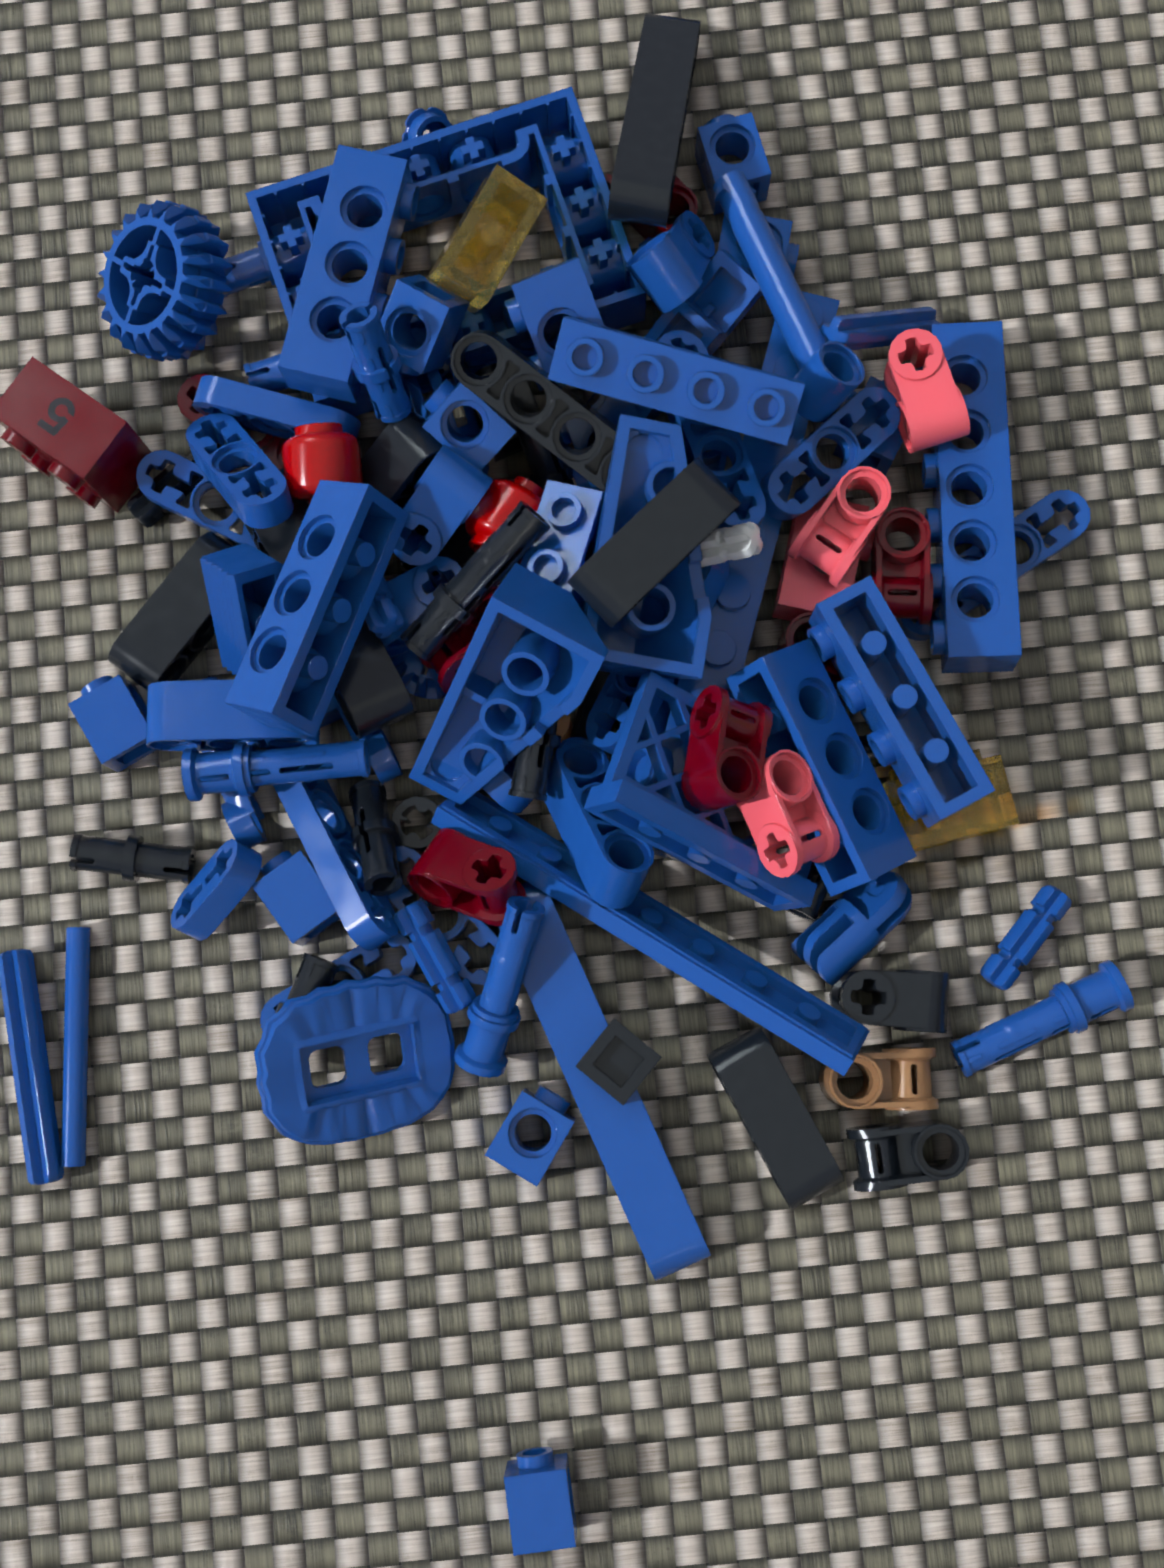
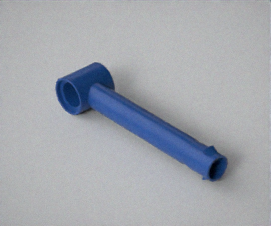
[713,170,865,422]

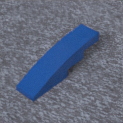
[587,249,762,447]

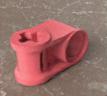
[884,328,970,454]
[787,466,891,587]
[736,749,840,878]

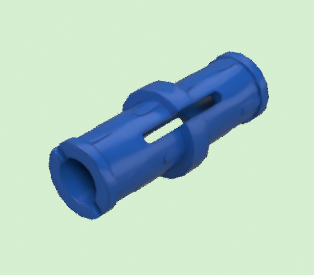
[339,302,413,423]

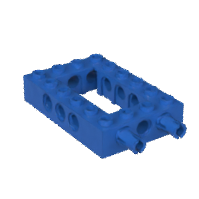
[224,86,646,416]

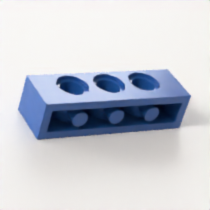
[278,144,420,403]
[504,257,639,491]
[547,316,805,446]
[225,480,409,737]
[725,638,917,897]

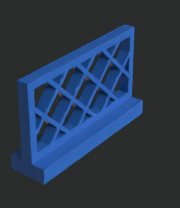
[583,671,817,911]

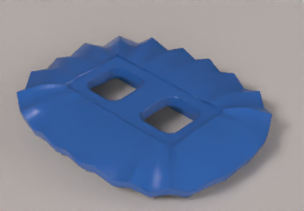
[254,975,455,1145]

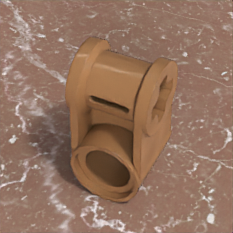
[818,1047,939,1111]

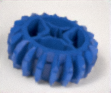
[97,200,234,362]

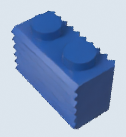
[200,543,283,675]

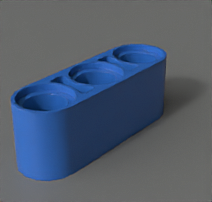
[146,679,320,751]
[544,737,655,909]

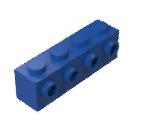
[807,575,995,829]

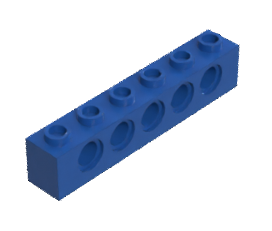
[917,321,1022,673]

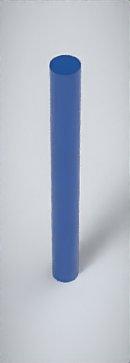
[61,927,91,1167]

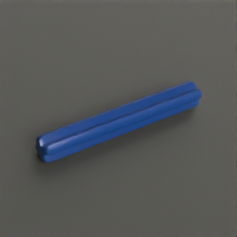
[0,949,64,1185]

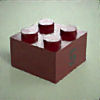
[0,356,151,513]

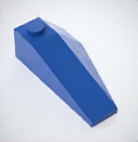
[582,414,712,680]

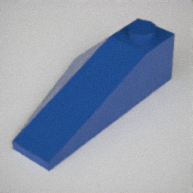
[409,563,609,805]

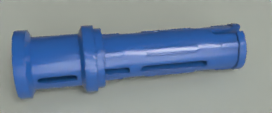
[181,738,371,802]
[454,896,546,1078]
[949,960,1134,1078]

